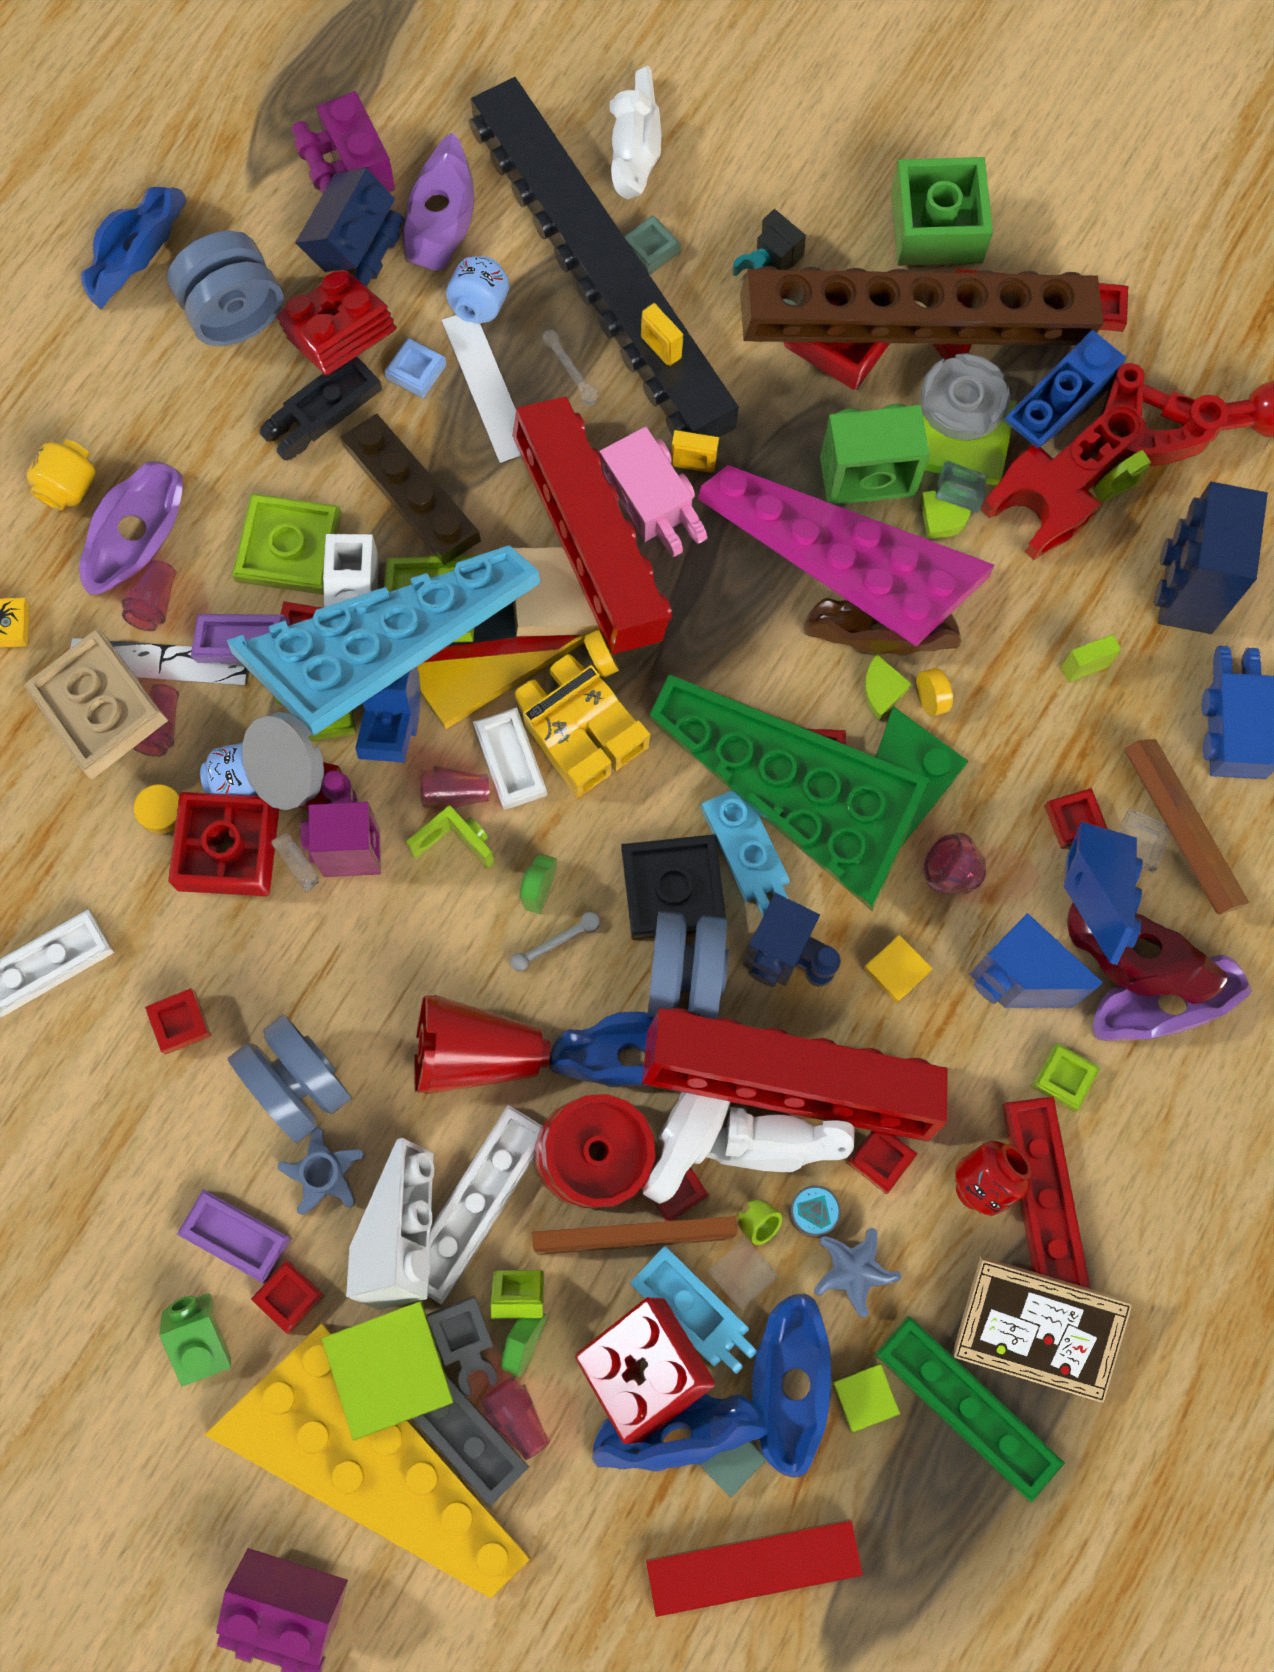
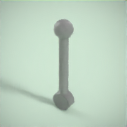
[510,912,600,971]

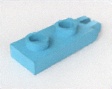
[701,791,790,915]
[630,1246,757,1374]

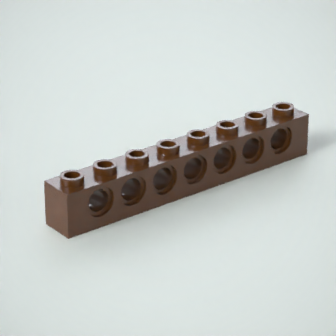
[740,266,1104,346]

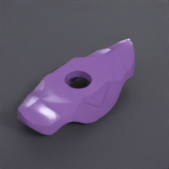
[403,133,474,271]
[79,461,183,595]
[1093,955,1252,1041]

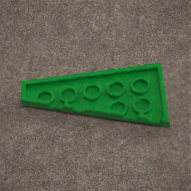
[650,675,930,911]

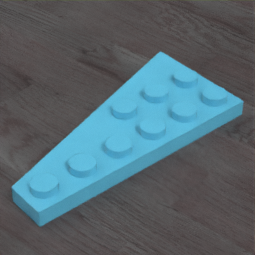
[227,545,540,736]

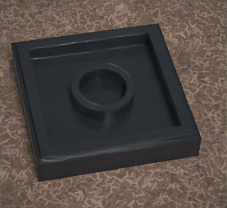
[621,834,726,940]

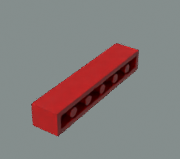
[512,396,672,655]
[642,1008,948,1142]

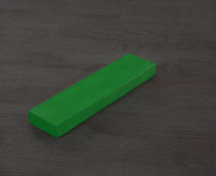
[874,1316,1065,1503]

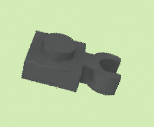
[427,1295,497,1397]

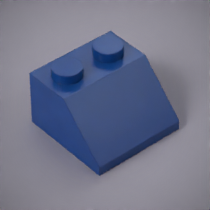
[969,913,1103,1008]

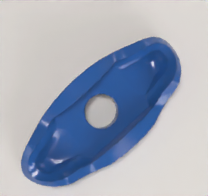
[81,187,187,309]
[548,1011,653,1087]
[752,1294,832,1478]
[592,1394,768,1472]

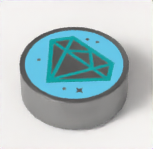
[789,1185,841,1237]

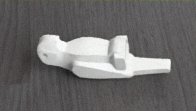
[610,66,661,199]
[642,1092,730,1204]
[706,1107,855,1172]

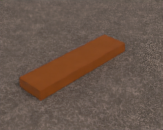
[1125,739,1249,915]
[532,1216,737,1255]

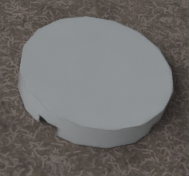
[919,353,1011,440]
[242,712,324,810]

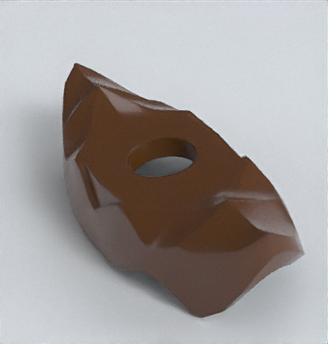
[804,598,961,656]

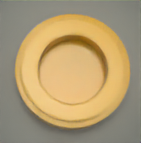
[583,629,619,678]
[916,668,953,717]
[133,784,179,834]

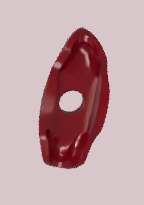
[1067,903,1229,1004]

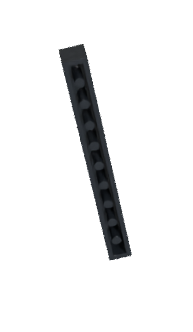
[469,77,739,437]

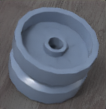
[167,230,284,346]
[647,911,729,1019]
[227,1013,353,1144]

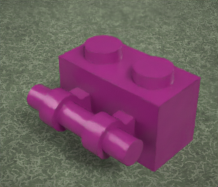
[291,91,395,194]
[300,771,381,877]
[216,1548,348,1672]

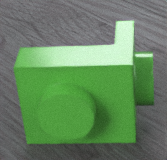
[159,1293,231,1387]

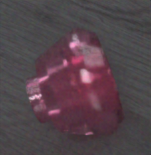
[924,832,986,895]

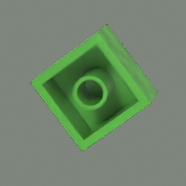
[891,157,993,266]
[820,403,930,505]

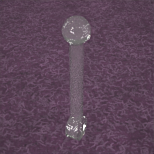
[542,330,599,406]

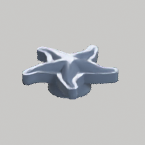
[278,1128,365,1215]
[814,1228,901,1318]

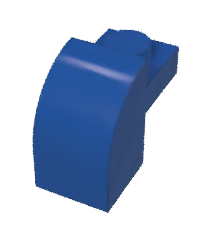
[355,667,420,763]

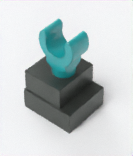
[733,208,806,276]

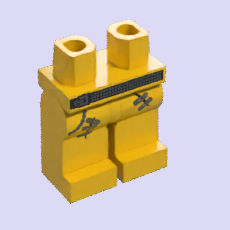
[515,654,651,799]

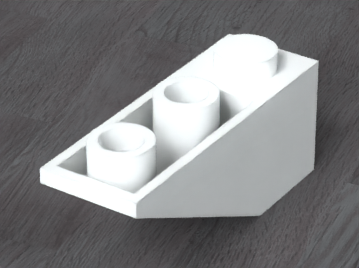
[323,534,379,607]
[346,1138,434,1310]

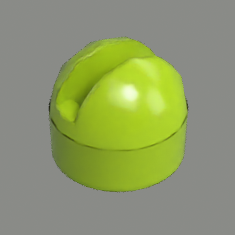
[738,1200,783,1245]

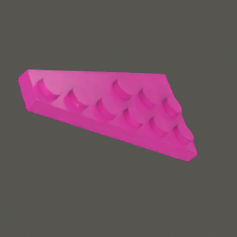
[698,465,994,646]

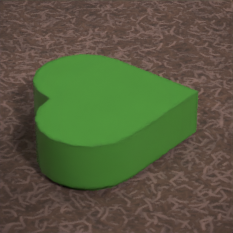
[520,854,557,914]
[501,1313,547,1378]

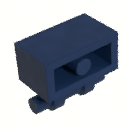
[295,168,404,287]
[743,892,841,987]

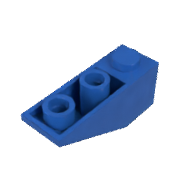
[1004,330,1127,449]
[1064,822,1143,965]

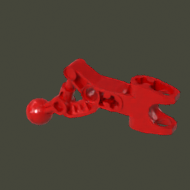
[981,363,1274,560]

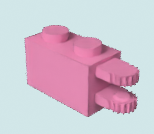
[599,427,708,557]

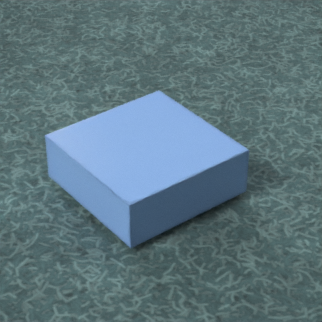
[385,338,446,399]

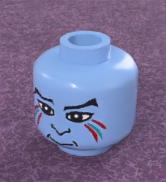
[446,256,510,324]
[200,743,258,796]

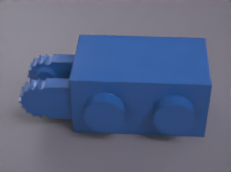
[1201,646,1274,779]

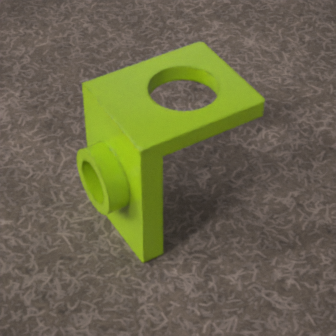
[406,805,495,869]

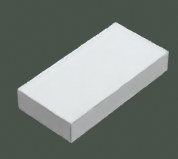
[473,707,548,811]

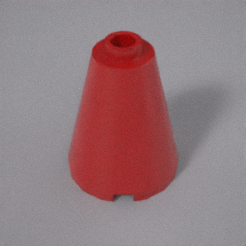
[414,995,551,1094]

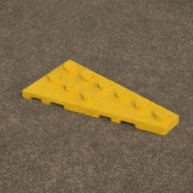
[204,1324,531,1598]

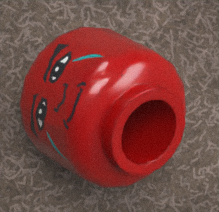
[955,1140,1031,1216]

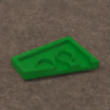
[875,706,968,848]

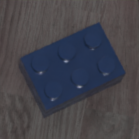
[1154,481,1268,634]

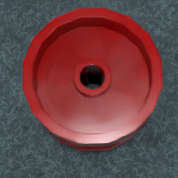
[534,1094,655,1208]

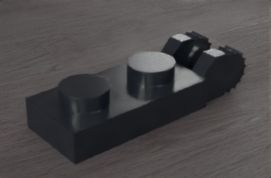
[259,357,382,461]

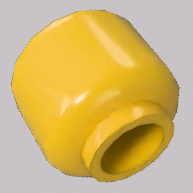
[26,439,96,510]

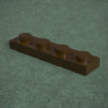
[340,414,481,565]

